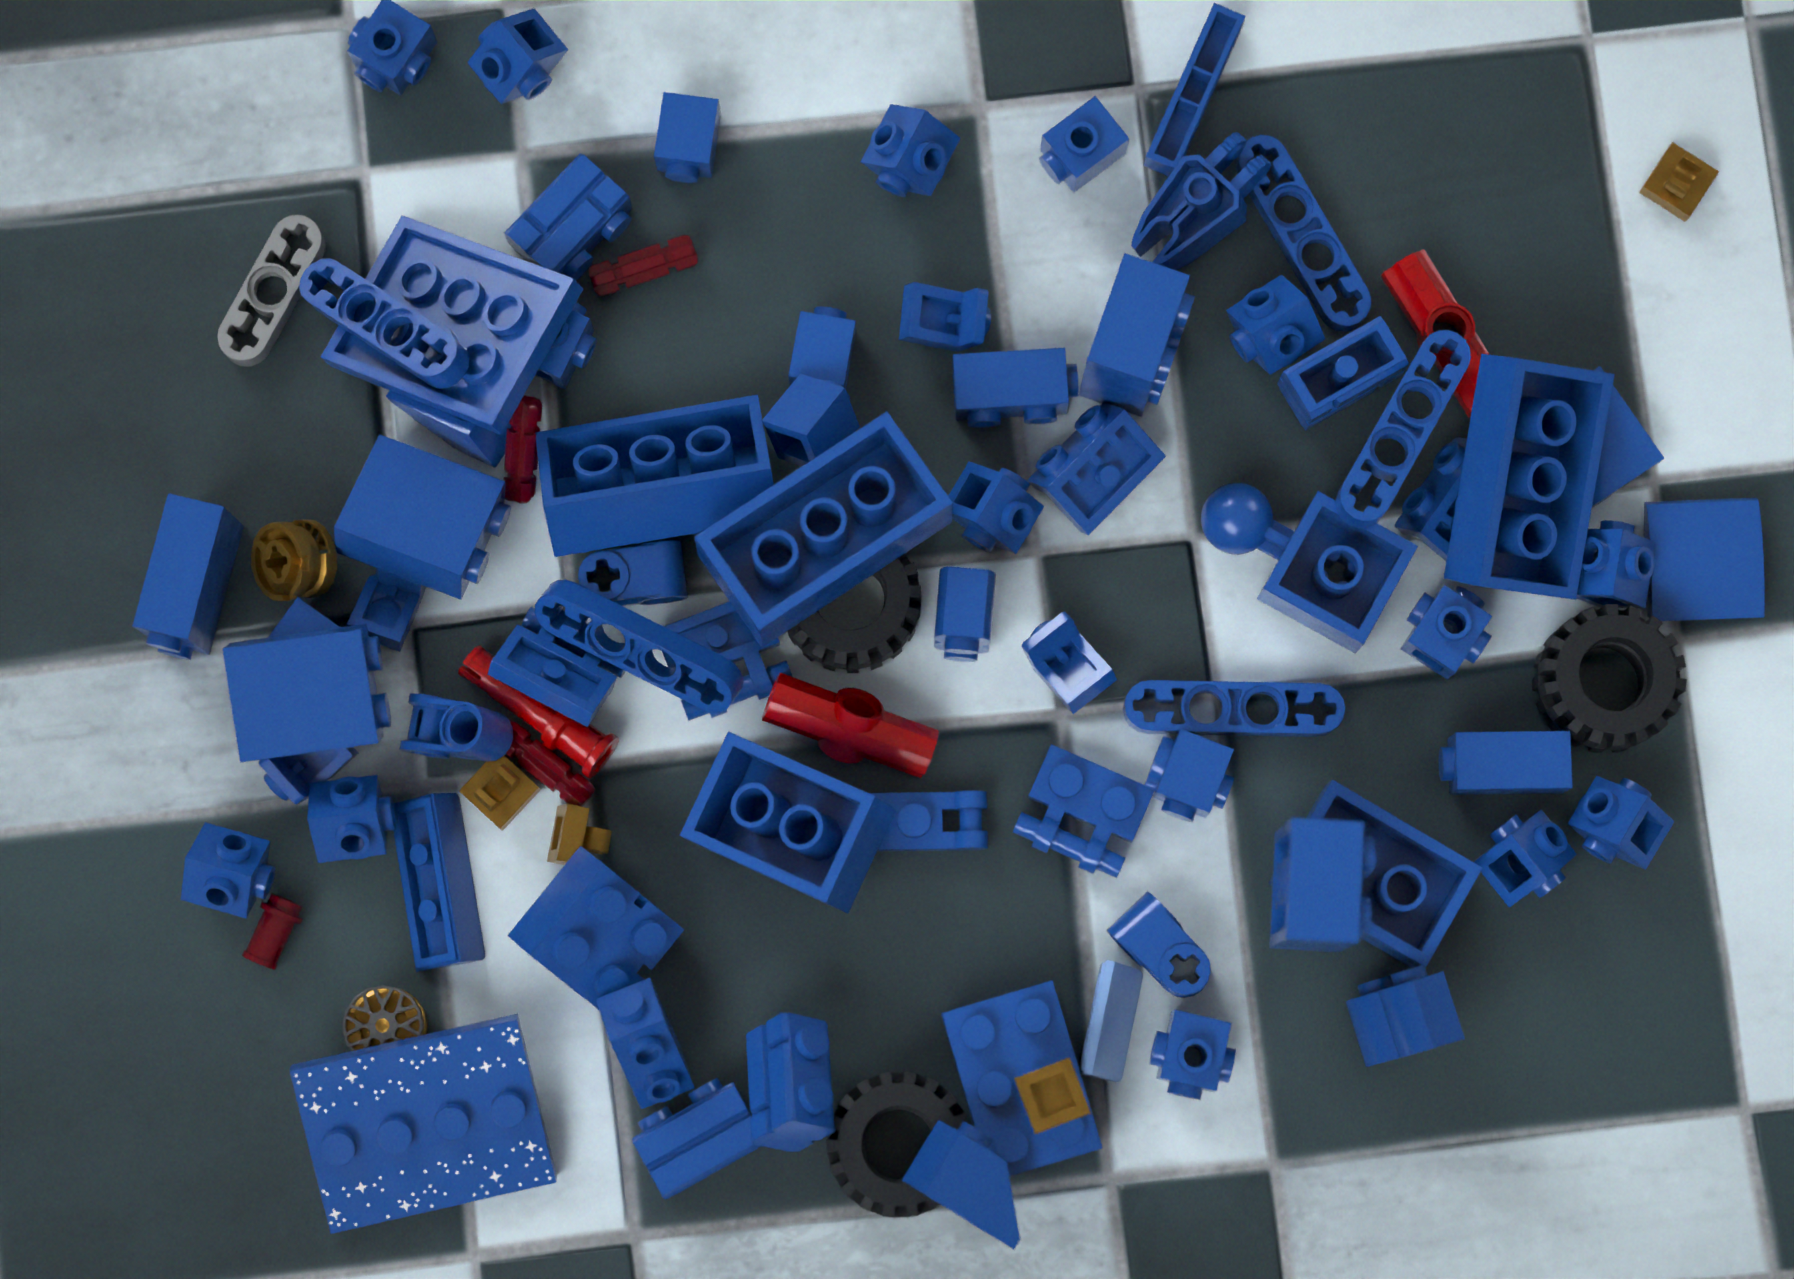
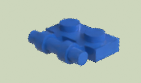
[662,601,793,721]
[487,607,626,727]
[1013,744,1154,878]

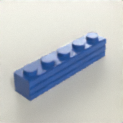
[1144,3,1246,177]

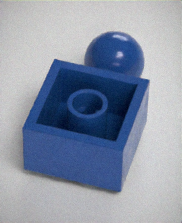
[1201,482,1418,654]

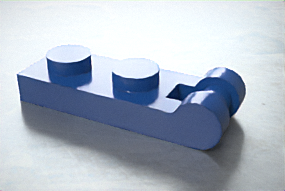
[869,791,988,851]

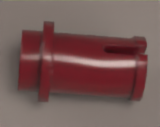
[242,893,303,970]

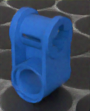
[578,540,688,606]
[399,693,513,762]
[1106,891,1211,998]

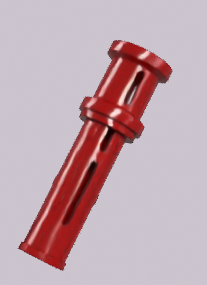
[458,645,619,779]

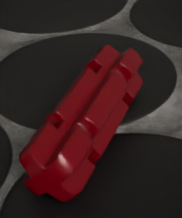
[589,235,698,297]
[503,395,542,504]
[506,721,595,807]

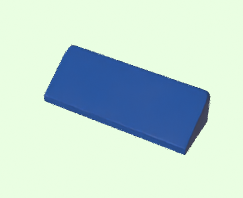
[393,793,485,972]

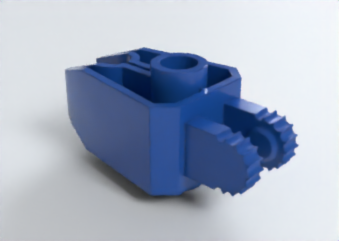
[1131,132,1271,270]

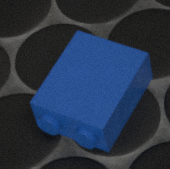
[334,434,511,600]
[132,493,244,660]
[222,624,391,763]

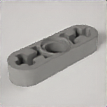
[217,215,326,366]

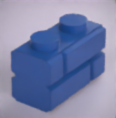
[504,153,633,280]
[1277,316,1409,431]
[746,1012,835,1152]
[632,1078,761,1200]

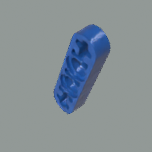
[1236,135,1371,332]
[299,258,470,389]
[1336,330,1471,528]
[535,580,744,713]
[1123,680,1345,737]

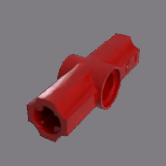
[1381,249,1490,418]
[762,673,939,778]

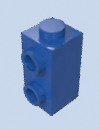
[952,348,1079,428]
[1438,731,1573,795]
[596,978,695,1109]

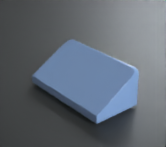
[1079,960,1143,1082]

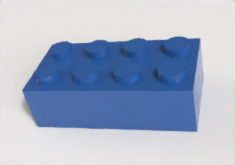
[1444,354,1615,600]
[535,395,774,557]
[694,411,953,647]

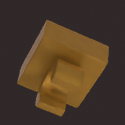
[1639,142,1719,222]
[459,756,541,831]
[547,804,612,865]
[1014,1057,1091,1134]

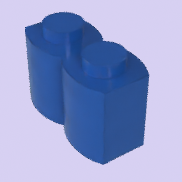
[934,566,996,662]
[1345,965,1465,1067]

